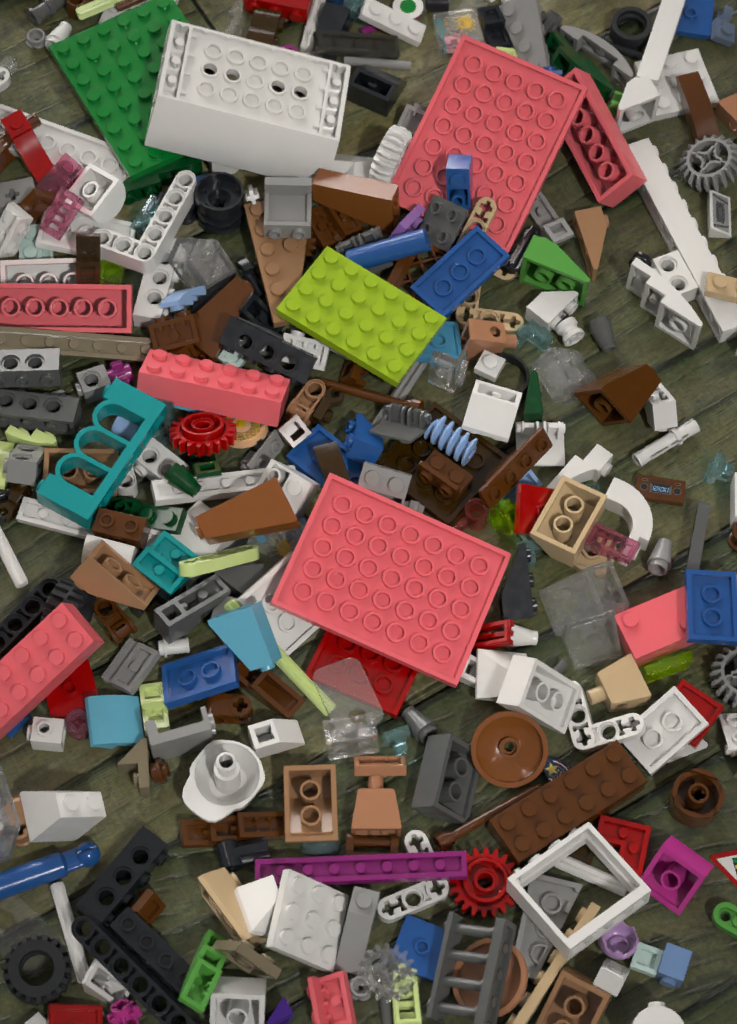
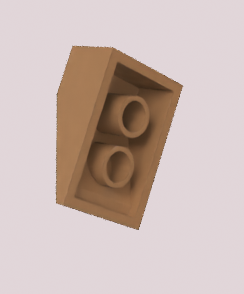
[43,448,119,497]
[70,540,159,610]
[283,764,338,843]
[536,966,613,1024]

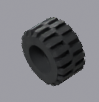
[40,578,96,624]
[3,934,73,1006]

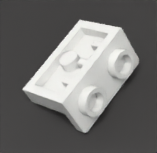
[0,202,34,258]
[282,330,331,372]

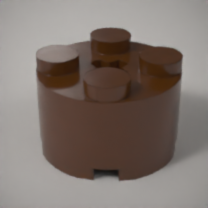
[668,768,725,828]

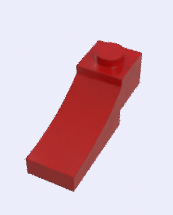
[0,109,58,186]

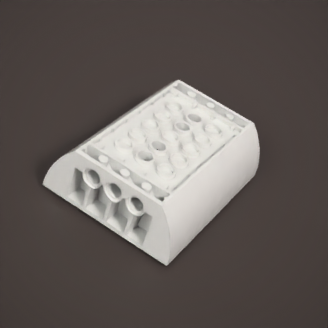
[144,19,351,178]

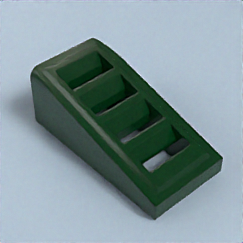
[522,370,543,422]

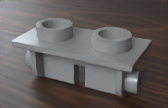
[240,429,284,471]

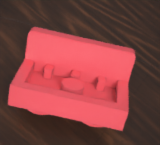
[307,971,357,1024]

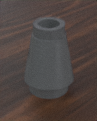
[589,316,616,353]
[401,706,438,744]

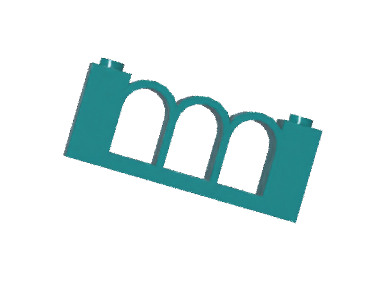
[36,378,167,530]

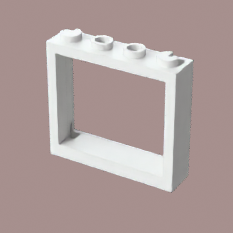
[506,822,651,961]

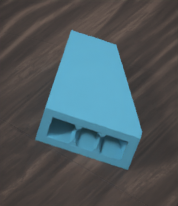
[207,601,282,672]

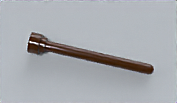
[316,377,424,410]
[432,783,543,852]

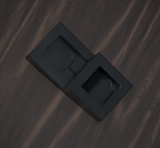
[477,5,512,48]

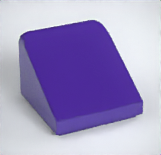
[267,997,293,1024]

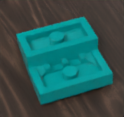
[131,530,199,596]

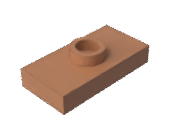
[354,756,406,778]

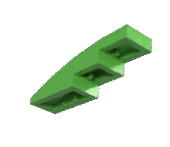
[178,929,227,1014]

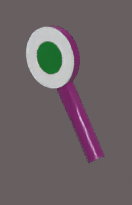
[359,0,424,37]

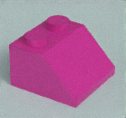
[641,835,714,916]

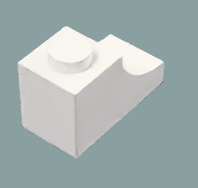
[644,383,678,432]

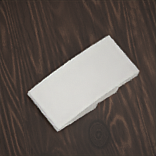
[626,257,703,350]

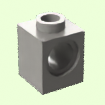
[74,364,111,404]

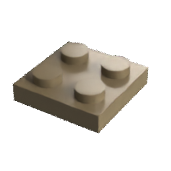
[212,938,282,979]

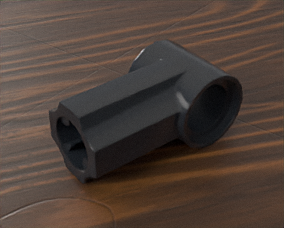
[215,837,270,873]

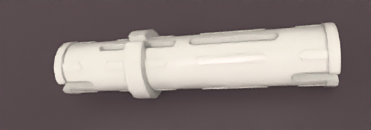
[632,419,700,468]

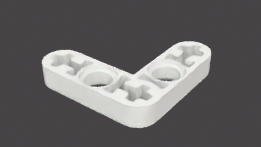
[568,681,646,753]
[377,830,449,923]

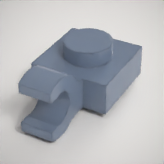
[711,5,735,48]

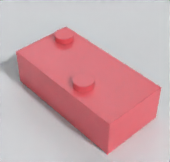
[612,586,695,667]

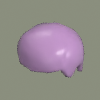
[598,921,639,960]

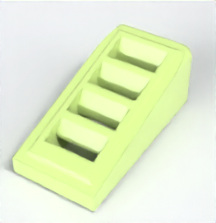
[390,976,422,1024]

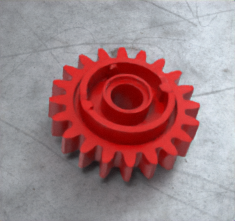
[169,411,237,457]
[448,847,516,921]

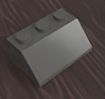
[411,733,479,825]

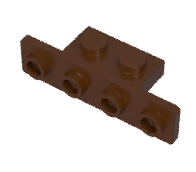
[478,428,553,509]

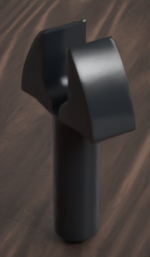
[235,256,265,298]

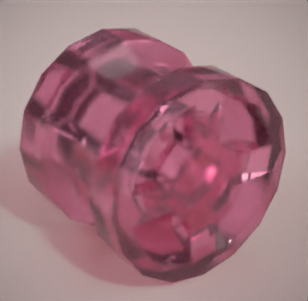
[65,709,89,740]

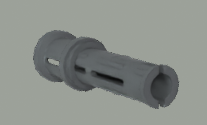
[26,0,67,26]

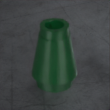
[164,463,202,498]

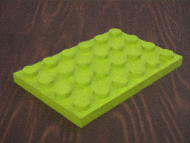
[275,246,447,387]

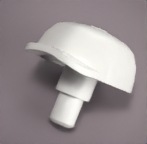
[182,740,265,823]

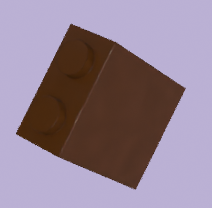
[573,364,662,426]

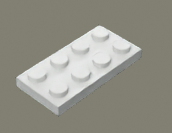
[36,206,138,262]

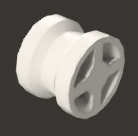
[555,317,585,346]

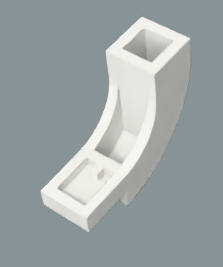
[605,477,653,567]

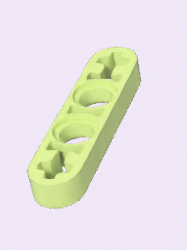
[179,545,259,577]

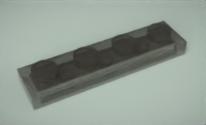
[313,29,400,60]

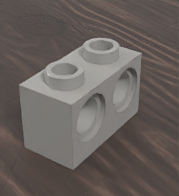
[3,443,47,486]

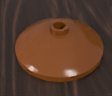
[471,710,548,788]

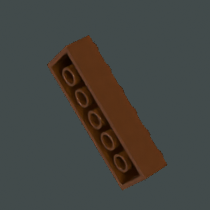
[487,740,647,869]

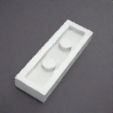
[358,0,426,47]

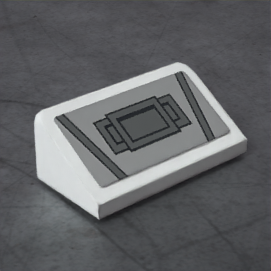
[707,190,731,238]

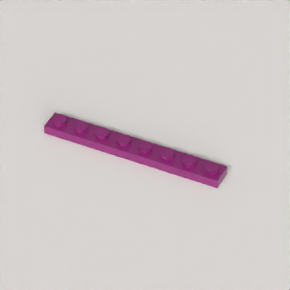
[255,851,467,887]

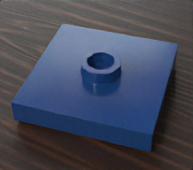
[675,0,715,41]
[387,914,444,983]

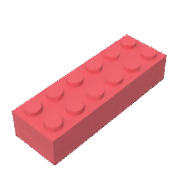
[564,67,648,208]
[0,283,133,333]
[137,349,291,427]
[0,602,104,740]

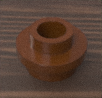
[150,758,171,784]

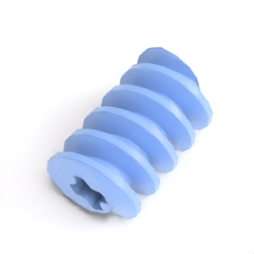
[424,416,478,466]

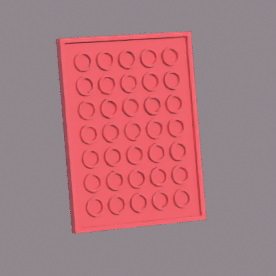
[391,34,588,255]
[270,473,512,688]

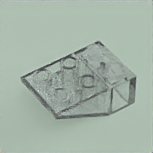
[538,560,629,637]

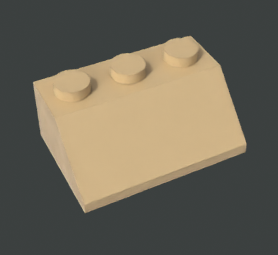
[529,475,607,568]
[197,867,268,949]

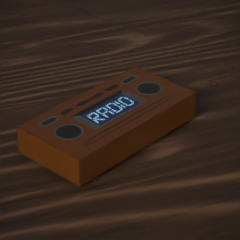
[636,475,686,507]

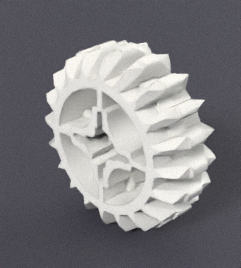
[369,125,412,183]

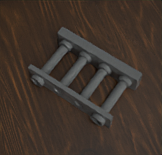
[426,911,517,1024]

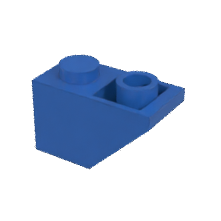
[446,154,473,209]
[344,412,383,464]

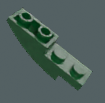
[545,31,616,104]
[122,157,203,205]
[104,497,188,535]

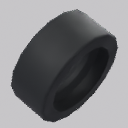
[609,6,653,50]

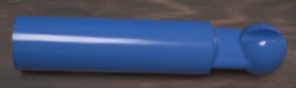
[345,228,431,269]
[0,841,101,901]

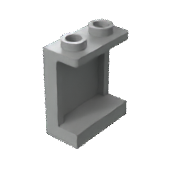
[263,177,312,240]
[144,706,217,762]

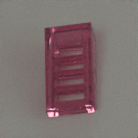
[40,186,85,241]
[584,522,641,565]

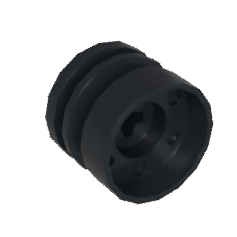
[195,172,244,235]

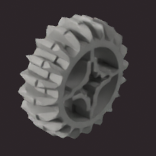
[680,133,737,193]
[709,645,737,708]

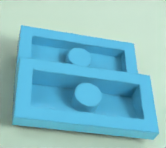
[85,695,144,749]

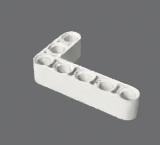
[93,170,197,274]

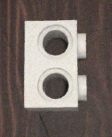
[651,250,699,302]
[133,437,189,481]

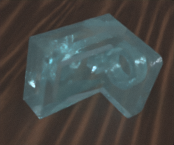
[515,319,553,354]

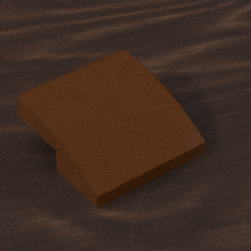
[311,204,365,252]

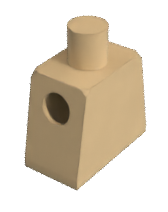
[586,654,652,712]

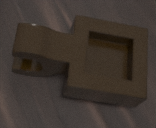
[312,387,344,428]
[0,484,32,523]

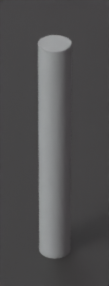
[344,56,411,70]

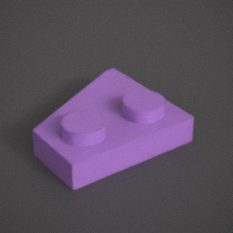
[389,204,426,238]

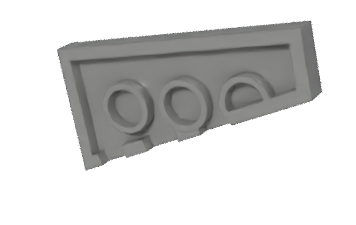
[499,0,550,68]

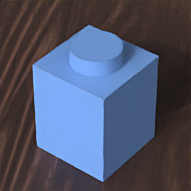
[654,942,693,988]

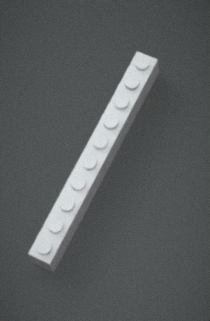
[628,138,737,343]

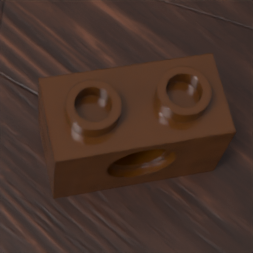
[92,507,151,551]

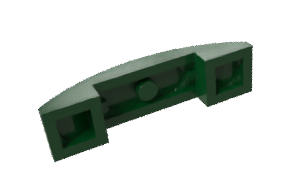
[189,454,222,480]

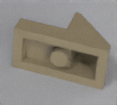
[117,738,151,796]

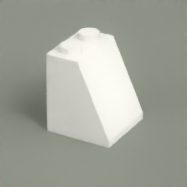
[20,790,106,842]

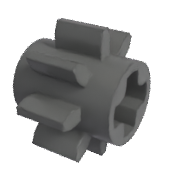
[540,9,563,37]

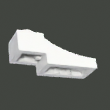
[546,444,613,489]

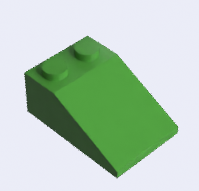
[519,235,590,307]

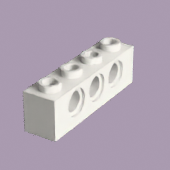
[133,238,186,329]

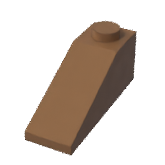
[572,206,609,282]

